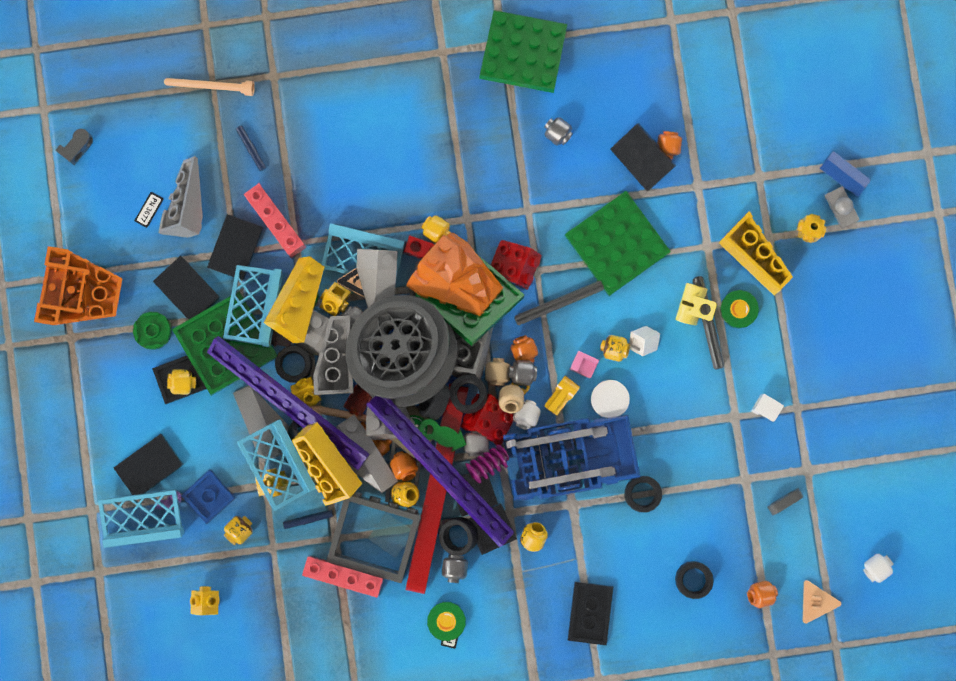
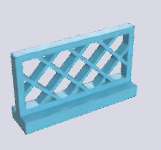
[322,223,406,284]
[223,265,283,348]
[237,419,316,511]
[98,489,184,548]

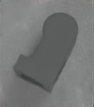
[55,129,93,165]

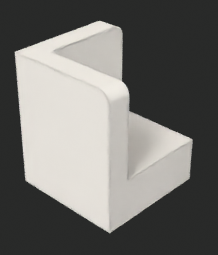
[629,326,660,356]
[751,394,784,422]

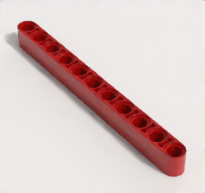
[406,383,469,594]

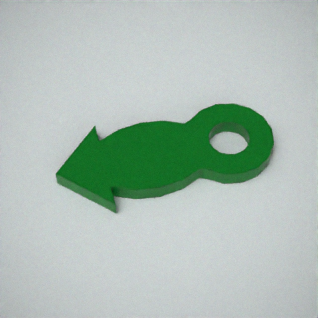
[418,419,466,452]

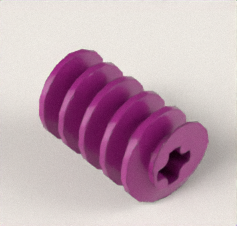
[465,444,509,484]

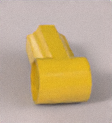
[544,376,580,416]

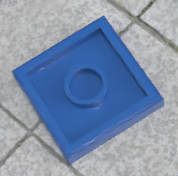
[181,469,236,524]

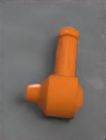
[361,422,392,457]

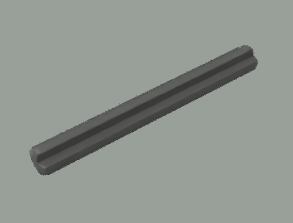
[693,276,724,370]
[514,281,604,325]

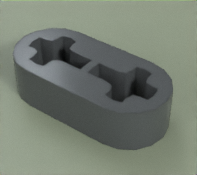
[767,488,804,515]

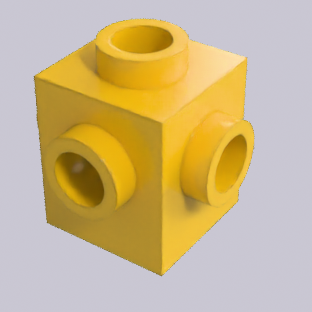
[797,214,826,243]
[320,282,351,316]
[290,376,321,406]
[255,468,288,497]
[190,586,220,615]

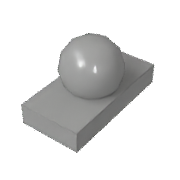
[824,186,860,229]

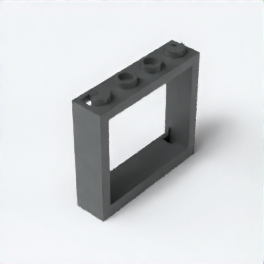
[326,492,421,583]

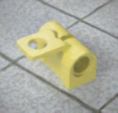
[675,283,717,325]

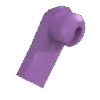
[155,491,182,510]

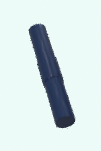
[236,126,266,171]
[283,509,334,529]

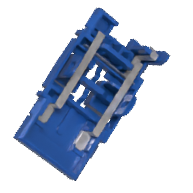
[503,415,640,501]

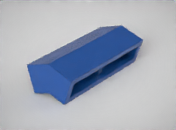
[820,151,871,197]

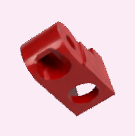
[403,235,435,259]

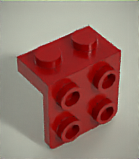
[491,240,542,290]
[460,394,514,445]

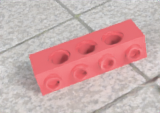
[244,183,307,258]
[302,556,384,598]

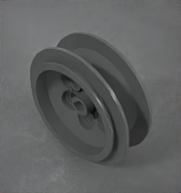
[345,295,458,407]

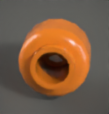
[657,131,682,159]
[511,335,538,362]
[390,451,418,482]
[747,580,778,608]

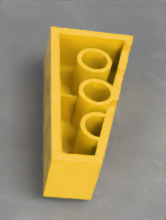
[719,211,793,295]
[263,256,324,343]
[292,422,362,506]

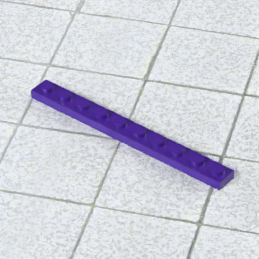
[207,336,370,470]
[366,396,514,547]

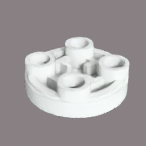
[591,380,630,418]

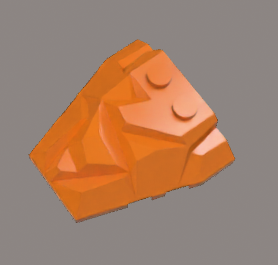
[406,232,503,316]
[34,246,123,325]

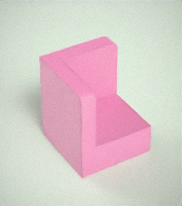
[570,351,599,378]

